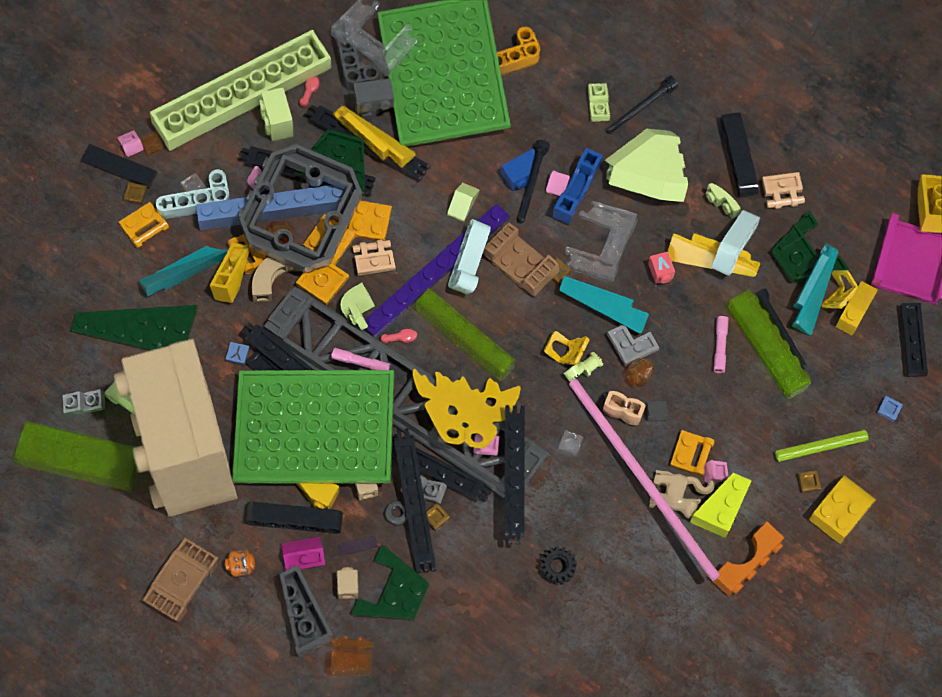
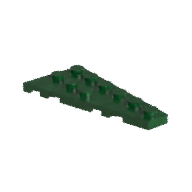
[71,305,198,351]

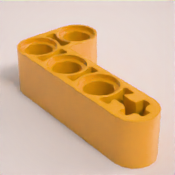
[497,27,540,75]

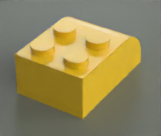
[918,174,942,233]
[809,476,876,544]

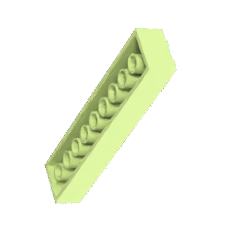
[150,30,331,151]

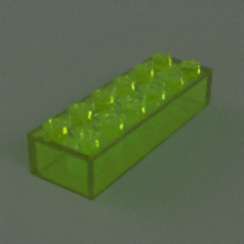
[14,421,138,492]

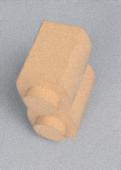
[603,391,646,426]

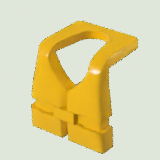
[821,270,858,309]
[544,331,590,365]

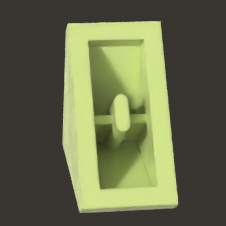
[447,183,480,222]

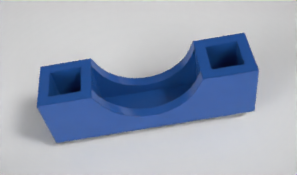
[553,148,603,225]

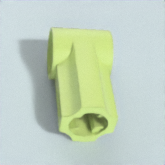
[104,380,135,413]

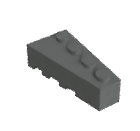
[280,565,336,658]

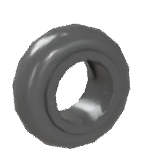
[385,501,408,525]

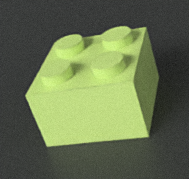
[259,88,294,141]

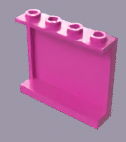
[871,213,942,305]

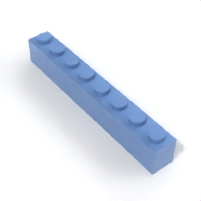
[196,185,345,231]

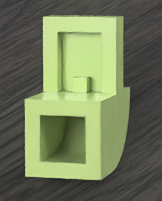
[341,283,375,330]

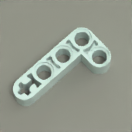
[156,170,230,219]
[712,210,760,276]
[448,219,491,294]

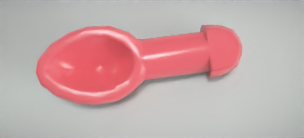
[299,76,320,107]
[380,329,418,344]

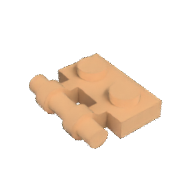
[762,172,805,209]
[353,239,395,276]

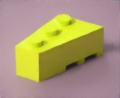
[690,473,751,538]

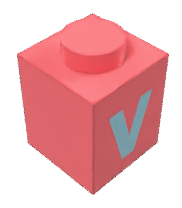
[648,252,675,284]

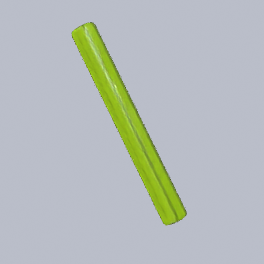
[775,430,869,462]

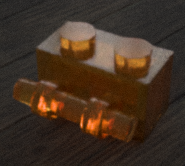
[331,637,373,677]

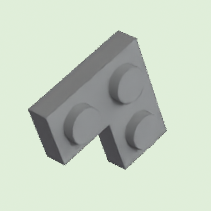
[607,325,659,366]

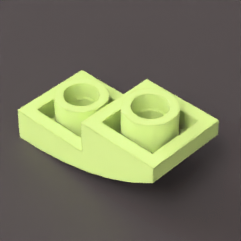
[588,83,610,122]
[706,183,741,219]

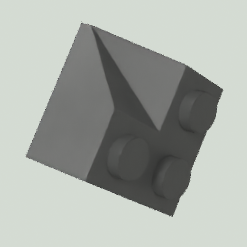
[354,78,394,120]

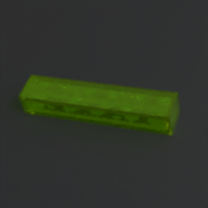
[416,288,515,381]
[728,290,811,399]

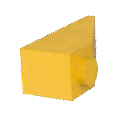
[210,243,250,303]
[836,281,878,336]
[296,483,339,509]

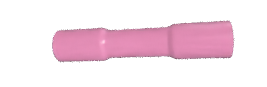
[714,316,729,373]
[332,348,390,370]

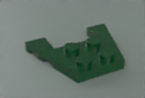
[294,129,365,195]
[771,211,849,283]
[352,545,430,621]

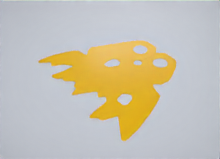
[413,369,521,448]

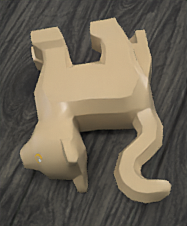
[649,470,715,519]

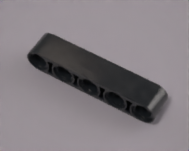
[721,112,759,197]
[245,502,343,534]

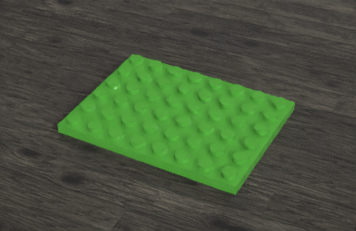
[378,0,511,147]
[233,370,395,483]

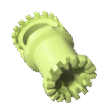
[563,352,603,382]

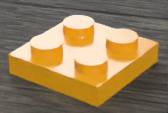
[348,200,392,241]
[303,214,356,266]
[296,263,349,306]

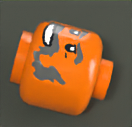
[225,549,255,577]

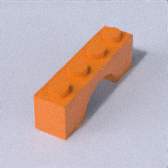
[712,522,785,596]

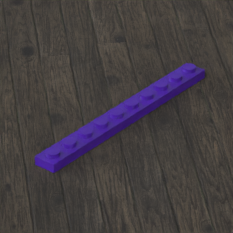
[365,203,510,337]

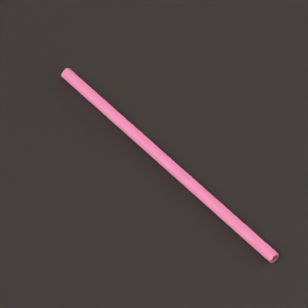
[569,379,720,581]

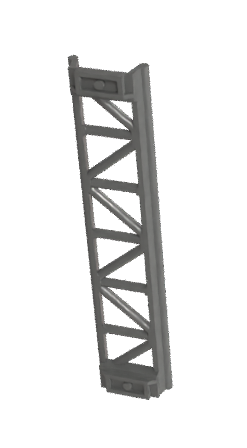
[264,287,552,498]

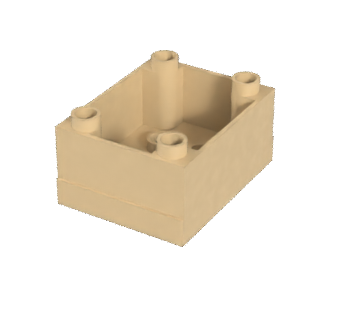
[114,339,238,517]

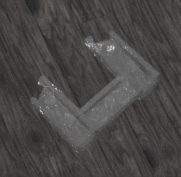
[331,0,417,76]
[565,201,638,284]

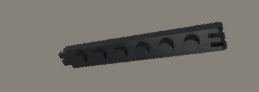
[305,105,430,182]
[239,146,376,196]
[242,322,314,370]
[504,405,525,544]
[394,428,437,574]
[392,435,492,502]

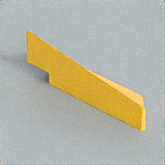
[333,106,416,168]
[667,233,760,277]

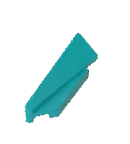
[792,243,838,336]
[139,246,228,296]
[560,276,649,333]

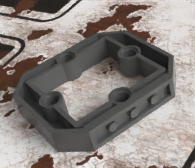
[238,144,362,273]

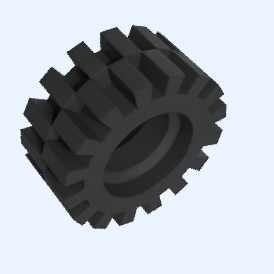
[540,546,577,585]

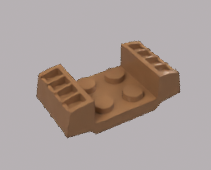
[483,222,560,297]
[143,538,218,622]

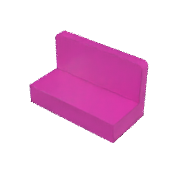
[281,537,325,570]

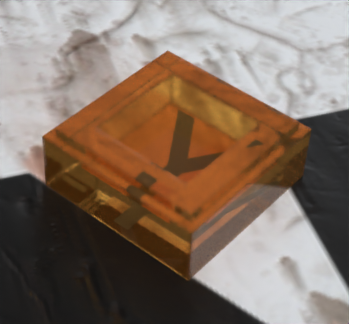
[140,131,165,156]

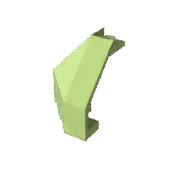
[605,129,688,202]

